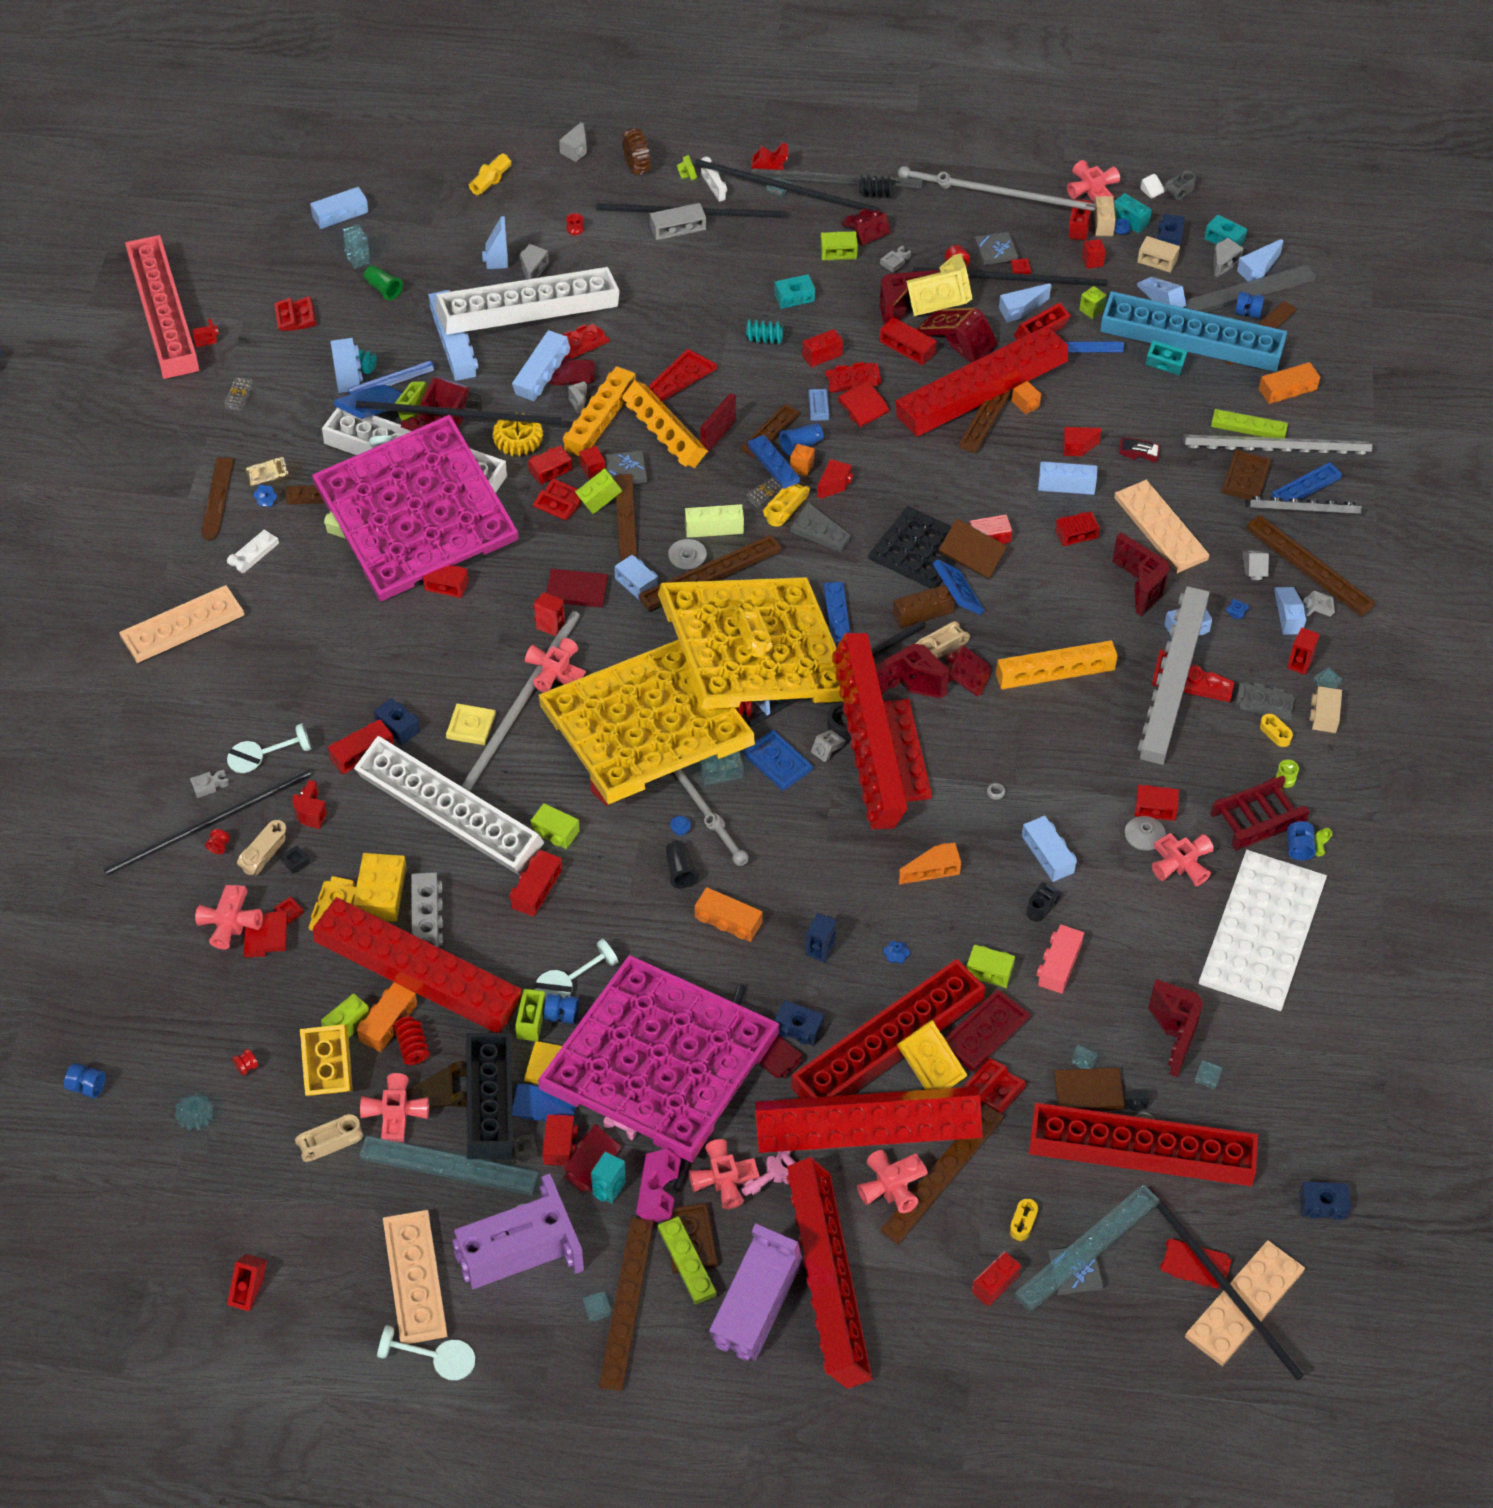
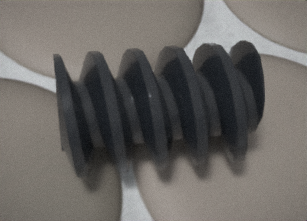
[859,175,895,198]

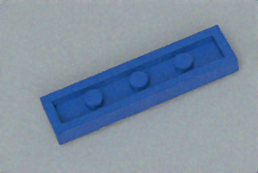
[748,435,800,489]
[1271,462,1342,502]
[824,582,850,647]

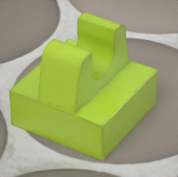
[677,155,698,180]

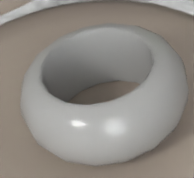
[987,783,1006,800]

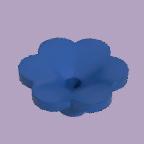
[254,484,277,507]
[883,941,910,964]

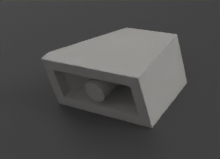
[559,122,587,162]
[1214,238,1243,277]
[520,244,549,280]
[1243,551,1269,580]

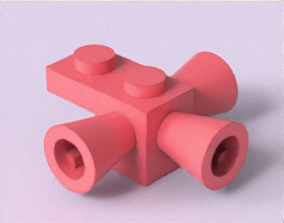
[1067,160,1120,203]
[525,638,587,692]
[1152,833,1213,886]
[195,885,263,950]
[360,1073,429,1143]
[689,1139,760,1209]
[857,1150,927,1213]

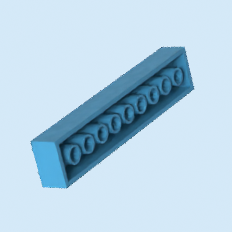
[1100,291,1287,372]

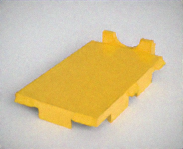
[308,876,356,930]

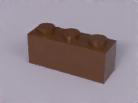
[893,585,955,629]

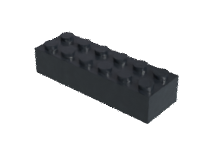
[465,1033,513,1159]

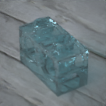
[342,224,371,269]
[699,751,743,786]

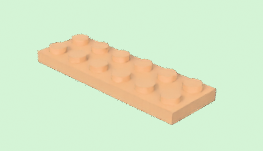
[1114,480,1209,573]
[119,585,244,663]
[383,1210,448,1344]
[1185,1240,1305,1366]

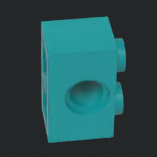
[1114,193,1152,234]
[1204,215,1247,246]
[774,274,815,309]
[1145,340,1187,376]
[591,1152,626,1204]

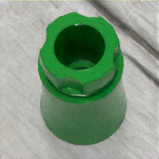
[364,265,403,301]

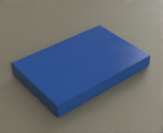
[933,559,984,615]
[743,730,813,791]

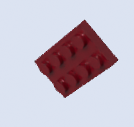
[945,989,1030,1072]

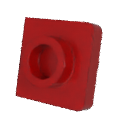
[192,319,219,348]

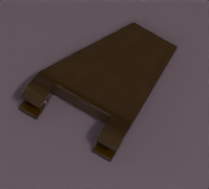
[407,1061,466,1109]

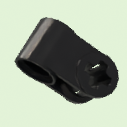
[1026,881,1062,922]

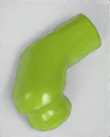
[1314,828,1332,856]

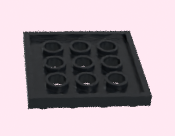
[868,506,956,589]

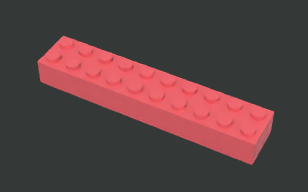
[125,235,199,379]

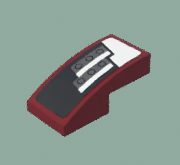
[1118,438,1160,463]

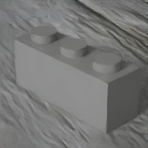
[650,203,706,240]

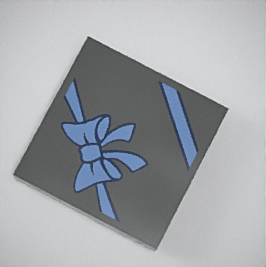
[974,232,1018,265]
[605,451,647,484]
[1047,1245,1103,1295]

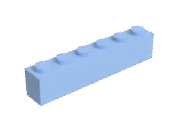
[428,290,478,381]

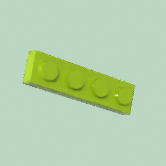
[1211,409,1288,438]
[658,1217,716,1305]

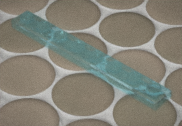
[359,1136,539,1196]
[1014,1184,1159,1313]

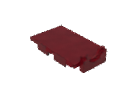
[547,360,595,386]
[759,1035,803,1079]
[563,1124,621,1193]

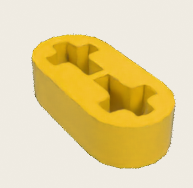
[1260,714,1293,747]
[1010,1199,1038,1241]

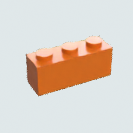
[1259,362,1320,404]
[695,887,763,942]
[357,982,417,1053]

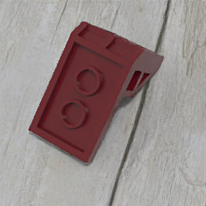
[879,270,940,326]
[917,308,998,363]
[401,376,470,431]
[1112,533,1170,617]
[875,644,949,699]
[1148,979,1203,1077]

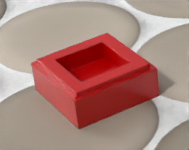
[1010,259,1031,274]
[274,896,304,925]

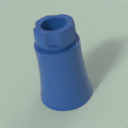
[779,423,824,456]

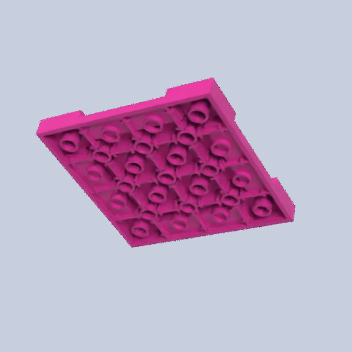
[312,415,519,602]
[538,955,779,1162]

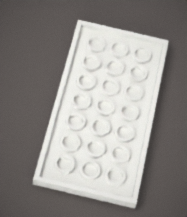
[1199,850,1327,1011]

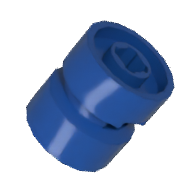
[1235,291,1264,319]
[1287,822,1316,861]
[544,993,579,1025]
[64,1062,106,1098]

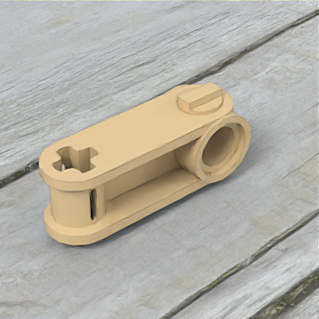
[915,621,970,659]
[237,820,286,876]
[295,1114,363,1162]

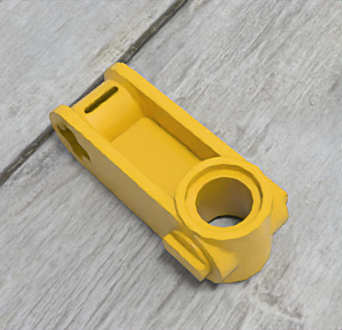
[763,484,810,527]
[735,606,773,657]

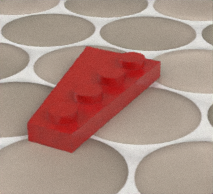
[648,349,717,401]
[1151,650,1234,703]

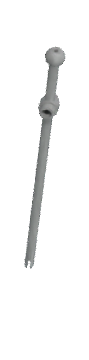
[898,166,1096,211]
[674,769,749,866]

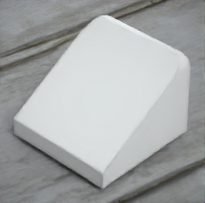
[1141,174,1165,199]

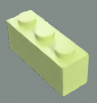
[685,504,744,538]

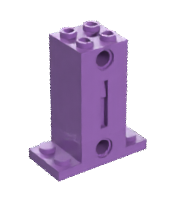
[452,1174,584,1290]
[709,1223,804,1361]

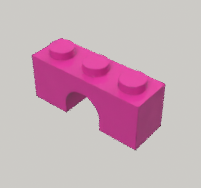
[636,1148,681,1223]

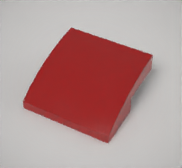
[274,296,317,331]
[838,381,889,427]
[533,478,582,521]
[244,911,288,957]
[963,1058,1026,1114]

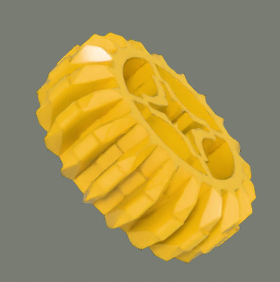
[493,412,543,457]

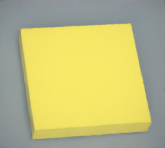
[446,704,496,745]

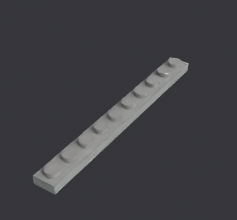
[1183,434,1372,454]

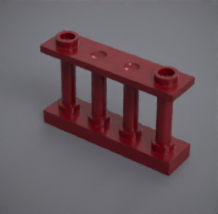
[1210,775,1309,851]

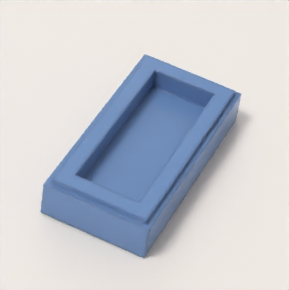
[809,389,829,420]

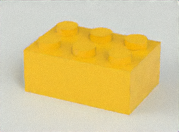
[353,853,407,922]
[300,1025,353,1096]

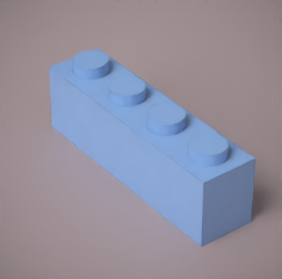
[512,330,570,401]

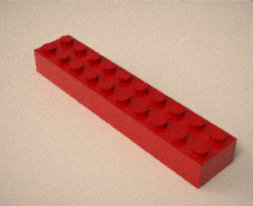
[895,326,1068,437]
[832,633,907,829]
[313,897,522,1033]
[791,959,985,1098]
[755,1086,982,1153]
[1028,1103,1258,1186]
[787,1157,873,1389]

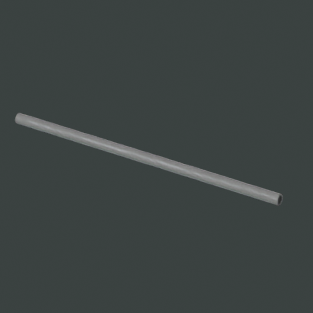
[461,611,580,792]

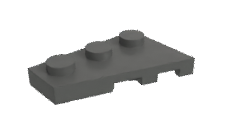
[791,503,850,553]

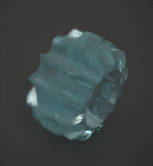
[175,1092,213,1131]

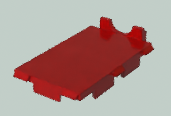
[562,324,610,360]
[825,362,881,393]
[1159,1238,1232,1289]

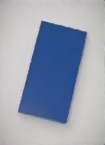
[334,384,402,419]

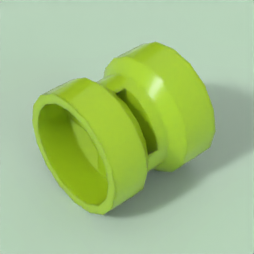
[1276,760,1299,788]

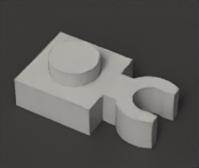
[880,246,911,273]
[190,770,229,798]

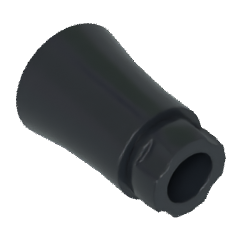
[666,840,699,889]

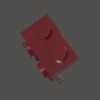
[841,208,891,245]
[944,645,992,696]

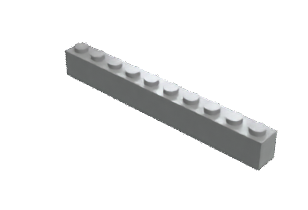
[1138,586,1210,765]

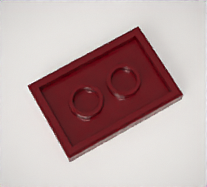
[700,393,736,455]
[546,569,608,608]

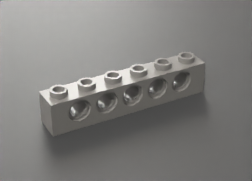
[412,872,443,948]

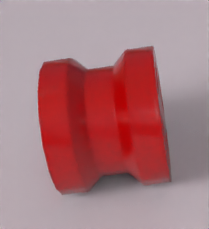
[566,213,584,235]
[205,829,230,854]
[232,1048,258,1076]

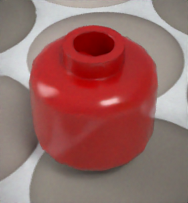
[944,245,970,267]

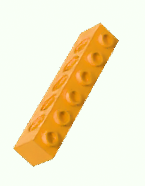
[563,366,636,456]
[622,380,708,468]
[996,640,1118,689]

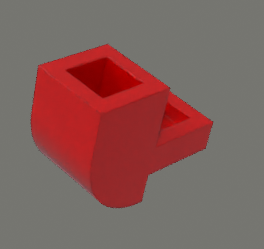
[751,142,789,172]
[293,780,327,829]

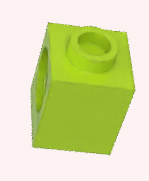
[1079,286,1107,319]

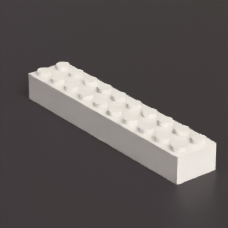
[436,267,619,335]
[322,408,507,493]
[354,736,544,876]

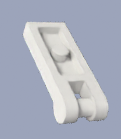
[701,157,727,201]
[227,530,279,573]

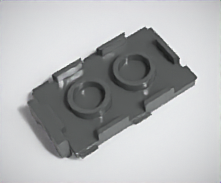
[1235,682,1295,721]

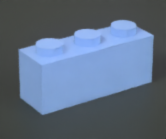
[310,187,368,229]
[330,338,363,393]
[1038,462,1097,495]
[1022,816,1077,882]

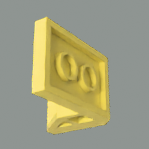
[906,254,972,316]

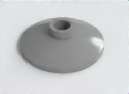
[668,539,707,570]
[1124,816,1166,851]

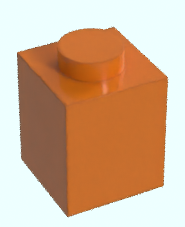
[1012,381,1041,414]
[790,444,815,477]

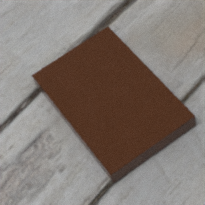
[1222,450,1272,500]
[938,518,1007,579]
[1053,1068,1125,1111]
[664,1203,718,1274]

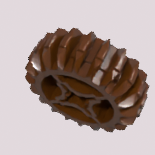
[622,128,651,175]

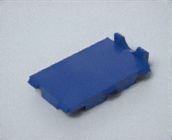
[512,1084,576,1122]

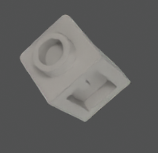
[568,381,587,414]
[1303,591,1335,617]
[811,730,846,762]

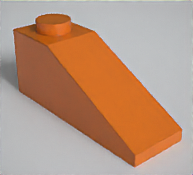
[898,843,961,885]

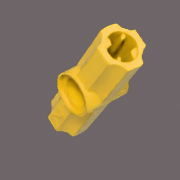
[469,153,511,195]

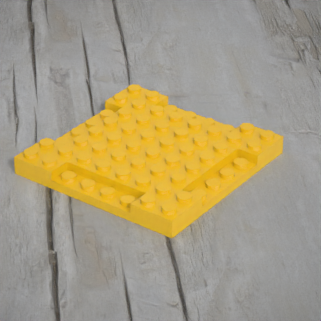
[658,577,843,709]
[539,640,755,804]

